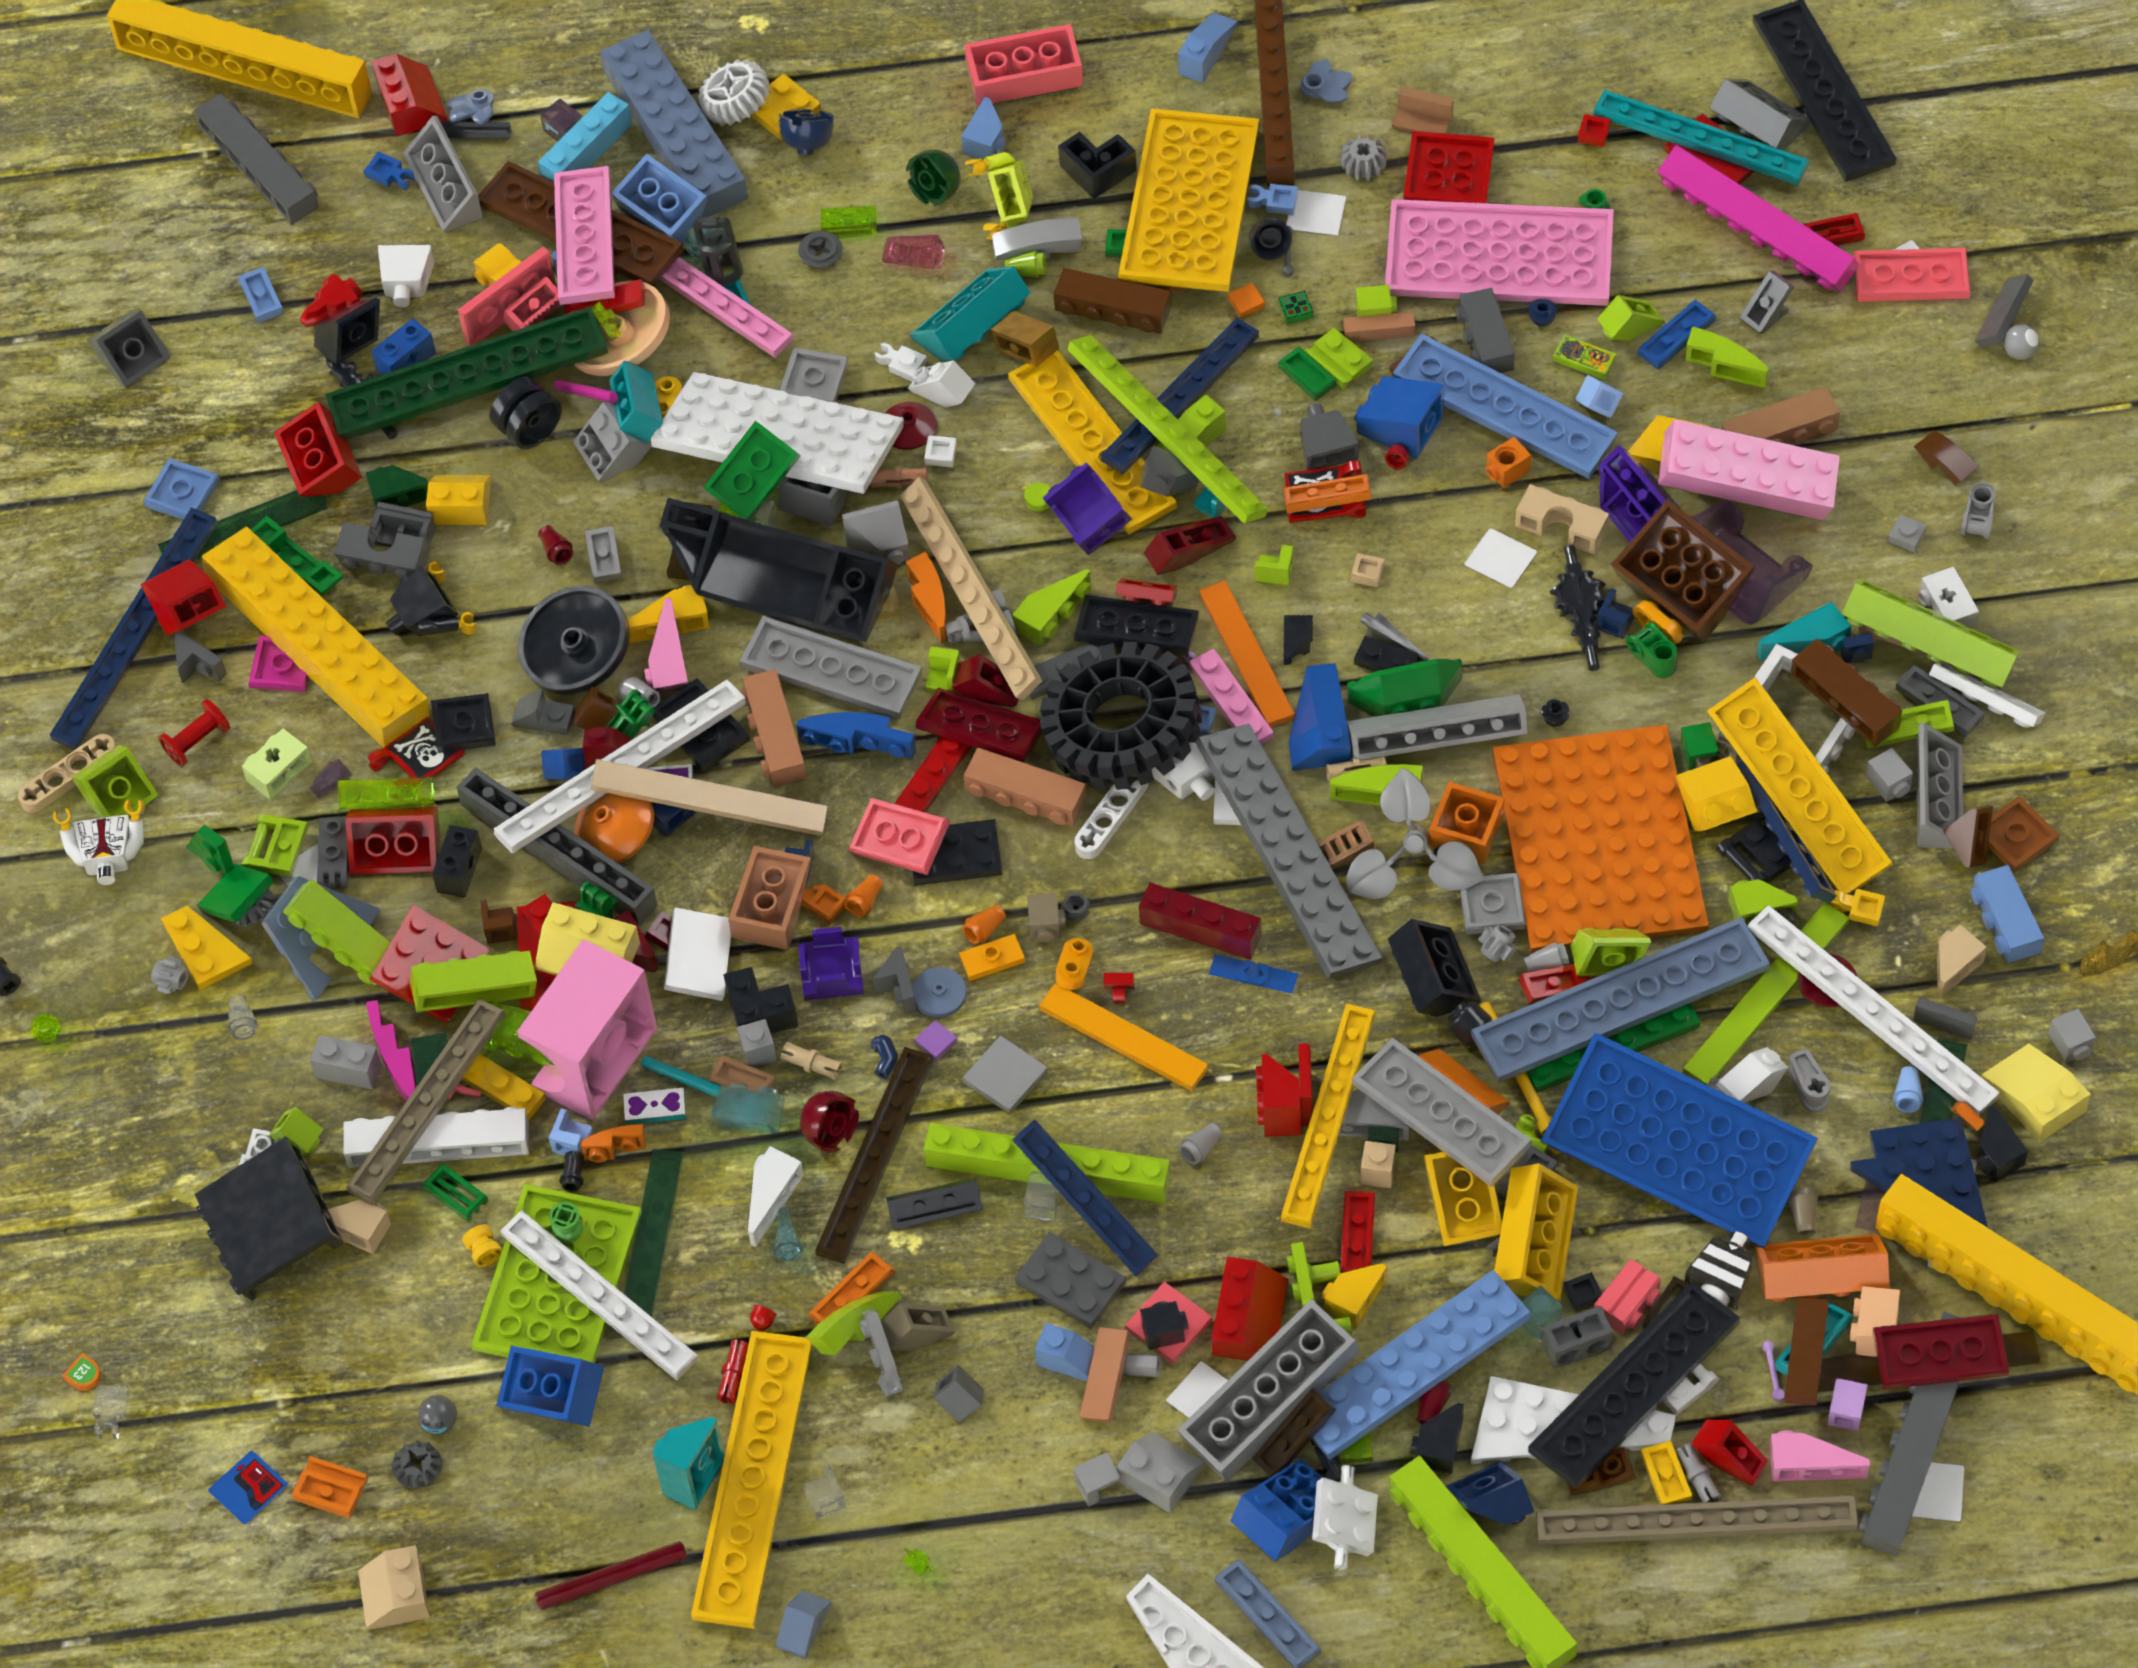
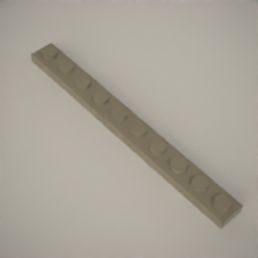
[1536,1495,1858,1545]

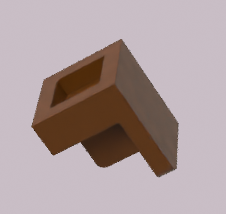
[573,686,618,729]
[480,899,517,944]

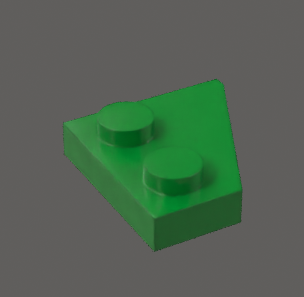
[186,824,234,875]

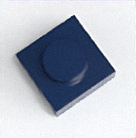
[1841,633,1874,663]

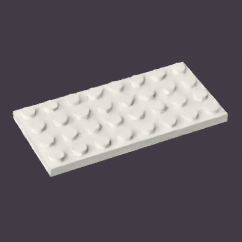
[651,372,904,494]

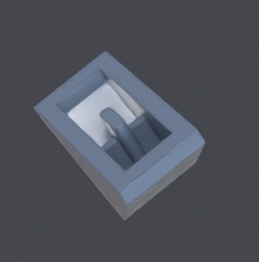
[776,1590,832,1659]

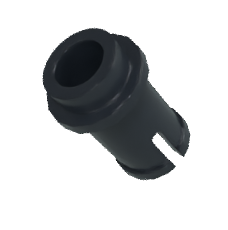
[559,1151,584,1192]

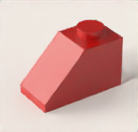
[1691,1419,1768,1485]

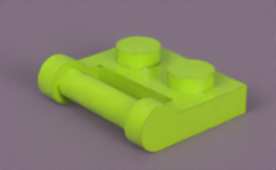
[241,814,309,877]

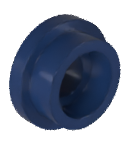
[1528,299,1557,326]

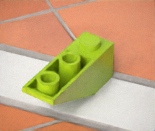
[1012,569,1092,647]

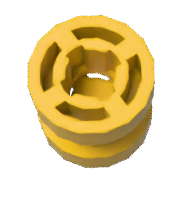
[462,1224,502,1267]

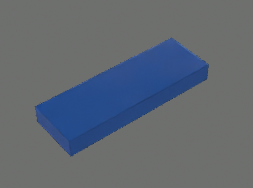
[1637,299,1716,370]

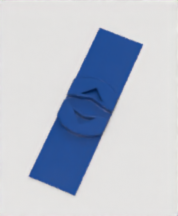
[1209,954,1298,994]

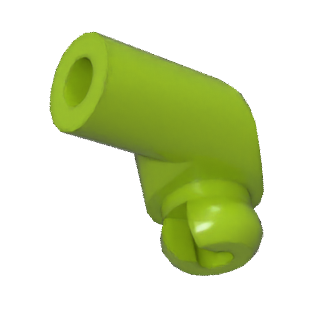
[1515,1114,1549,1154]

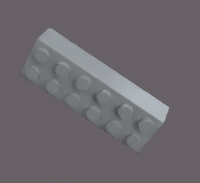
[1177,1299,1360,1482]

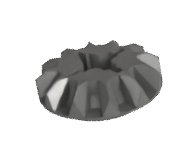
[798,231,843,271]
[236,888,275,926]
[391,1440,442,1488]

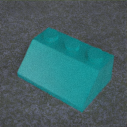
[652,1417,725,1510]

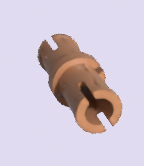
[870,466,929,489]

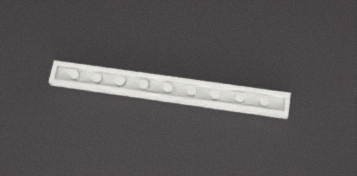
[494,680,745,854]
[1748,905,2000,1116]

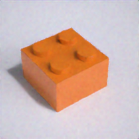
[1429,781,1505,864]

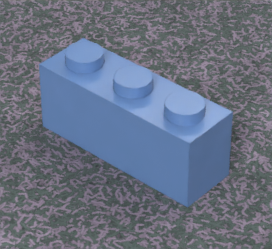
[1970,865,2044,963]

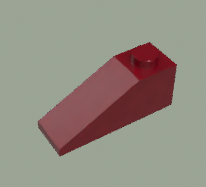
[1143,516,1236,575]

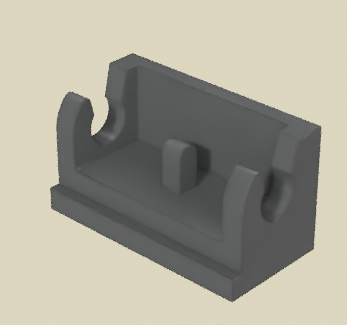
[370,502,436,547]

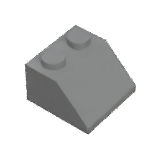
[1116,1431,1205,1513]

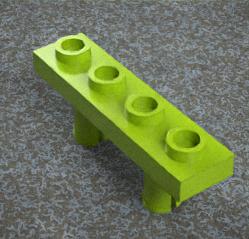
[1286,1242,1352,1335]

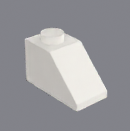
[1716,1047,1788,1103]

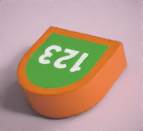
[62,1353,101,1391]

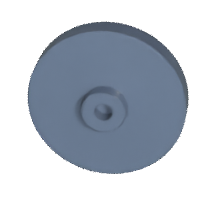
[912,967,966,1018]

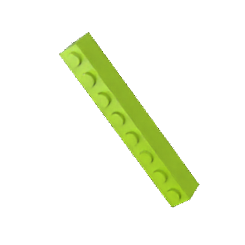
[923,1123,1171,1204]
[1388,1455,1578,1668]

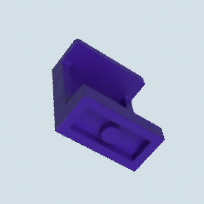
[1043,462,1132,555]

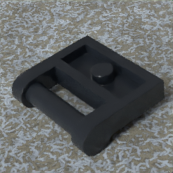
[1716,819,1792,883]

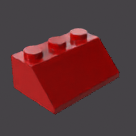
[371,54,448,137]
[274,402,363,497]
[345,806,440,875]
[1211,1256,1289,1361]

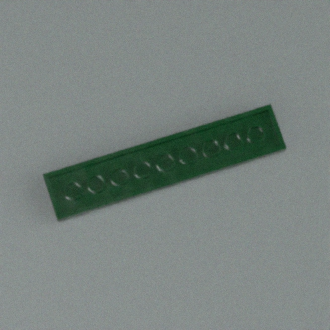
[325,306,608,440]

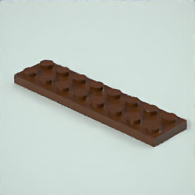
[478,161,684,287]

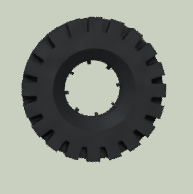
[1040,642,1202,790]

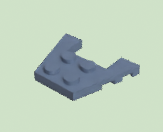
[261,876,381,1001]

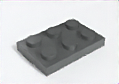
[1015,1232,1126,1329]

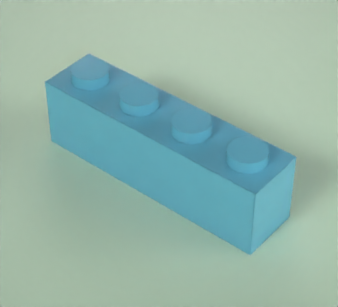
[537,92,632,182]

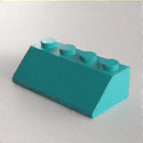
[909,266,1031,361]

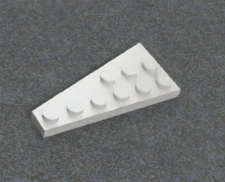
[1471,1376,1676,1465]
[1127,1574,1264,1668]

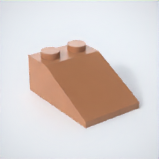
[728,846,811,950]

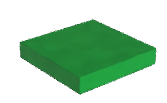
[197,864,274,923]

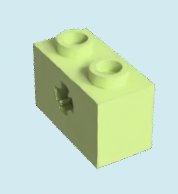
[242,728,312,800]

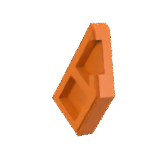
[801,884,846,925]

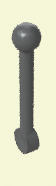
[1283,226,1294,277]

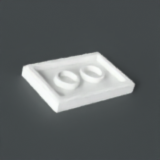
[664,907,731,1001]

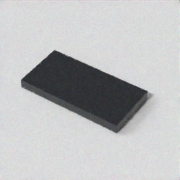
[1074,595,1199,657]

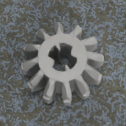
[1341,135,1387,182]

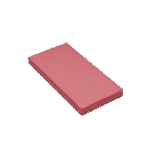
[458,247,556,346]
[1853,248,1970,302]

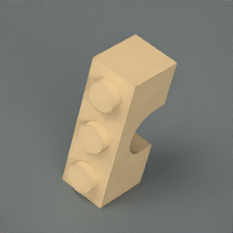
[1515,484,1609,555]

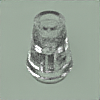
[228,995,258,1040]

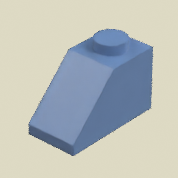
[961,97,1006,159]
[1035,1323,1095,1381]

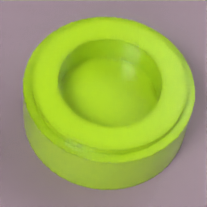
[1024,482,1050,512]

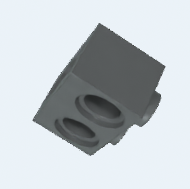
[1542,1306,1613,1369]

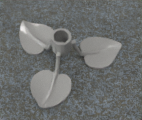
[1346,768,1484,899]

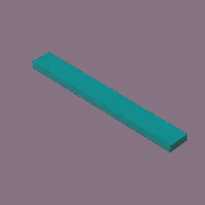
[1593,89,1809,186]

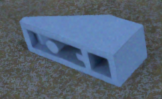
[1178,13,1238,83]

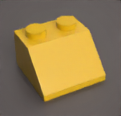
[426,475,492,525]
[1675,756,1758,831]

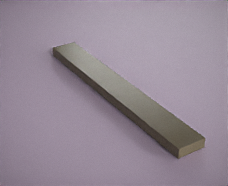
[346,999,506,1205]

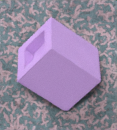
[1827,1379,1867,1431]

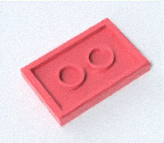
[848,798,950,875]

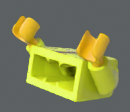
[965,152,1033,240]

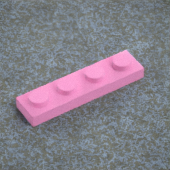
[1189,649,1274,745]

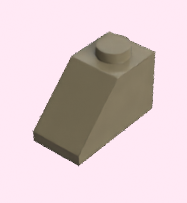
[881,1303,955,1351]

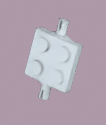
[1312,1465,1378,1570]

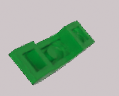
[250,516,344,596]

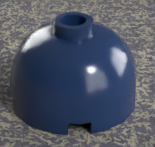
[779,109,834,155]

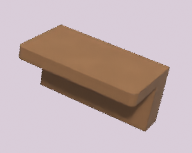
[1392,86,1454,133]

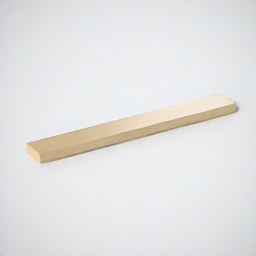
[590,759,827,836]

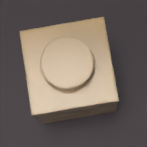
[1361,1141,1396,1189]

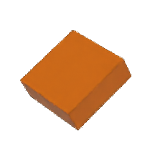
[1228,283,1265,319]
[1950,1102,1984,1131]

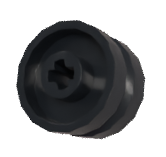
[489,377,562,449]

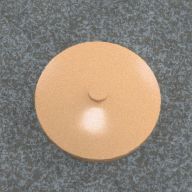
[574,281,670,376]

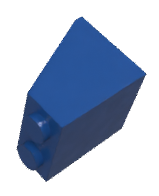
[1354,376,1444,459]

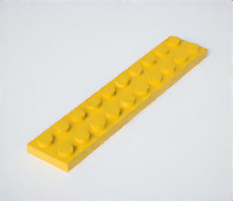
[691,1331,813,1629]

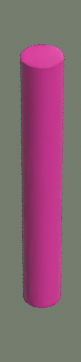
[554,380,618,403]

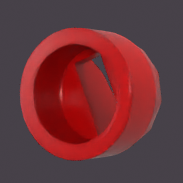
[1385,444,1409,469]
[750,1305,777,1330]

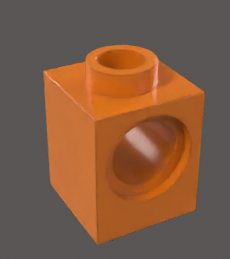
[1485,437,1531,488]

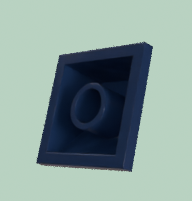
[1446,1461,1534,1525]

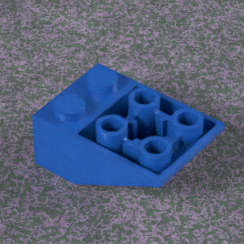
[1230,1459,1323,1562]

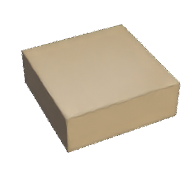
[1350,553,1385,588]

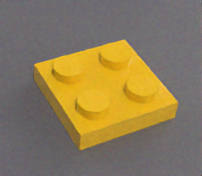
[750,73,821,141]

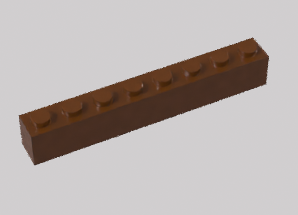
[1254,0,1294,187]

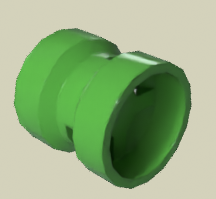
[549,1202,583,1243]

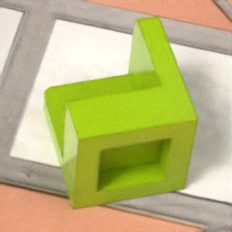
[1254,545,1294,586]
[926,646,960,692]

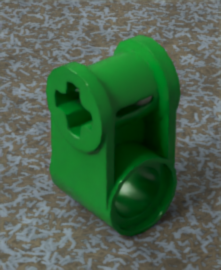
[1626,622,1677,678]

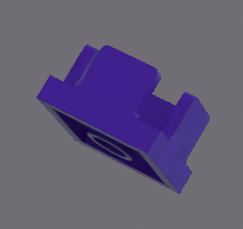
[798,927,864,1000]

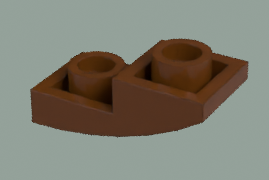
[1914,430,1978,486]
[1567,1447,1636,1495]

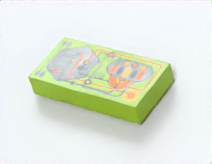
[1553,335,1616,380]

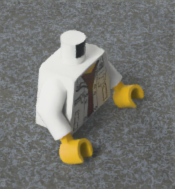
[53,799,145,885]

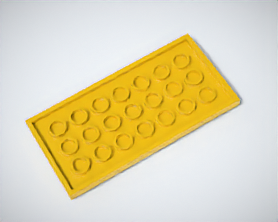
[1118,108,1260,292]

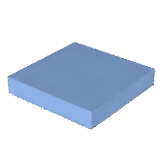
[143,458,220,520]

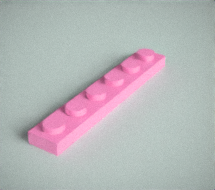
[659,257,794,358]

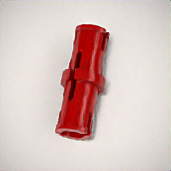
[716,1340,749,1404]

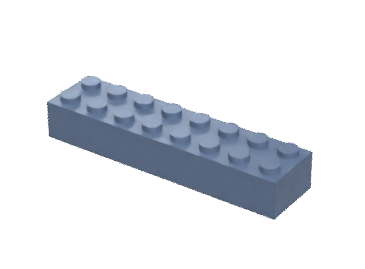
[600,30,748,217]

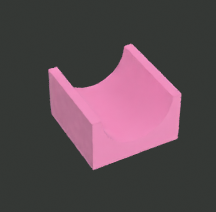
[517,939,657,1121]

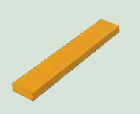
[1039,983,1208,1092]

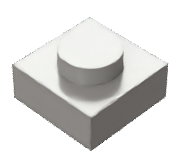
[1888,514,1927,552]

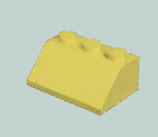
[535,902,640,976]

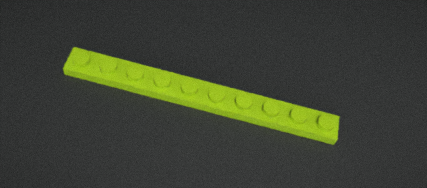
[1067,335,1268,524]

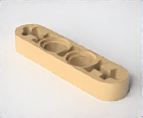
[18,734,116,813]

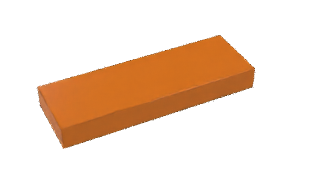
[1283,474,1372,514]
[808,1251,895,1325]

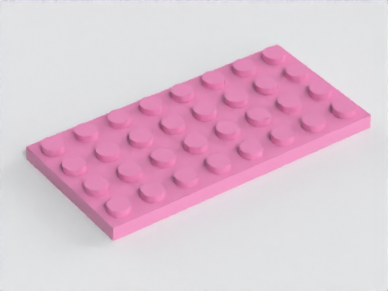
[1385,199,1614,306]

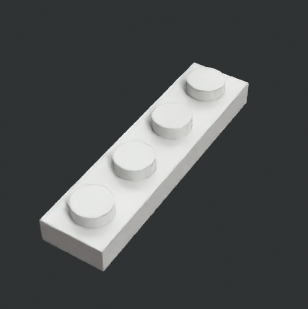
[1929,662,2045,728]

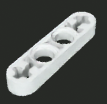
[1075,775,1149,859]

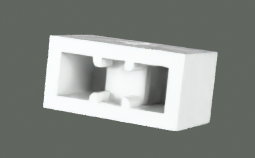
[1918,566,1979,629]

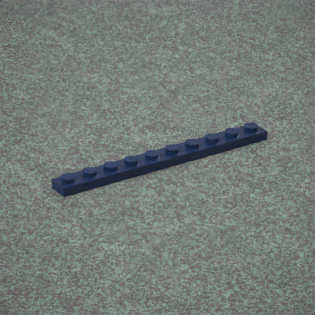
[50,507,218,750]

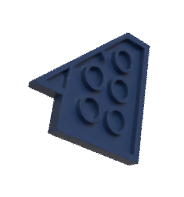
[1850,1118,1987,1227]

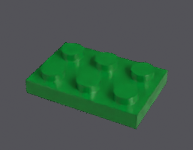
[703,420,801,521]

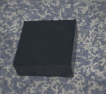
[1563,1272,1602,1313]

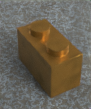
[991,311,1059,367]

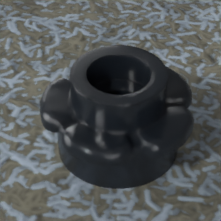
[1541,699,1570,727]

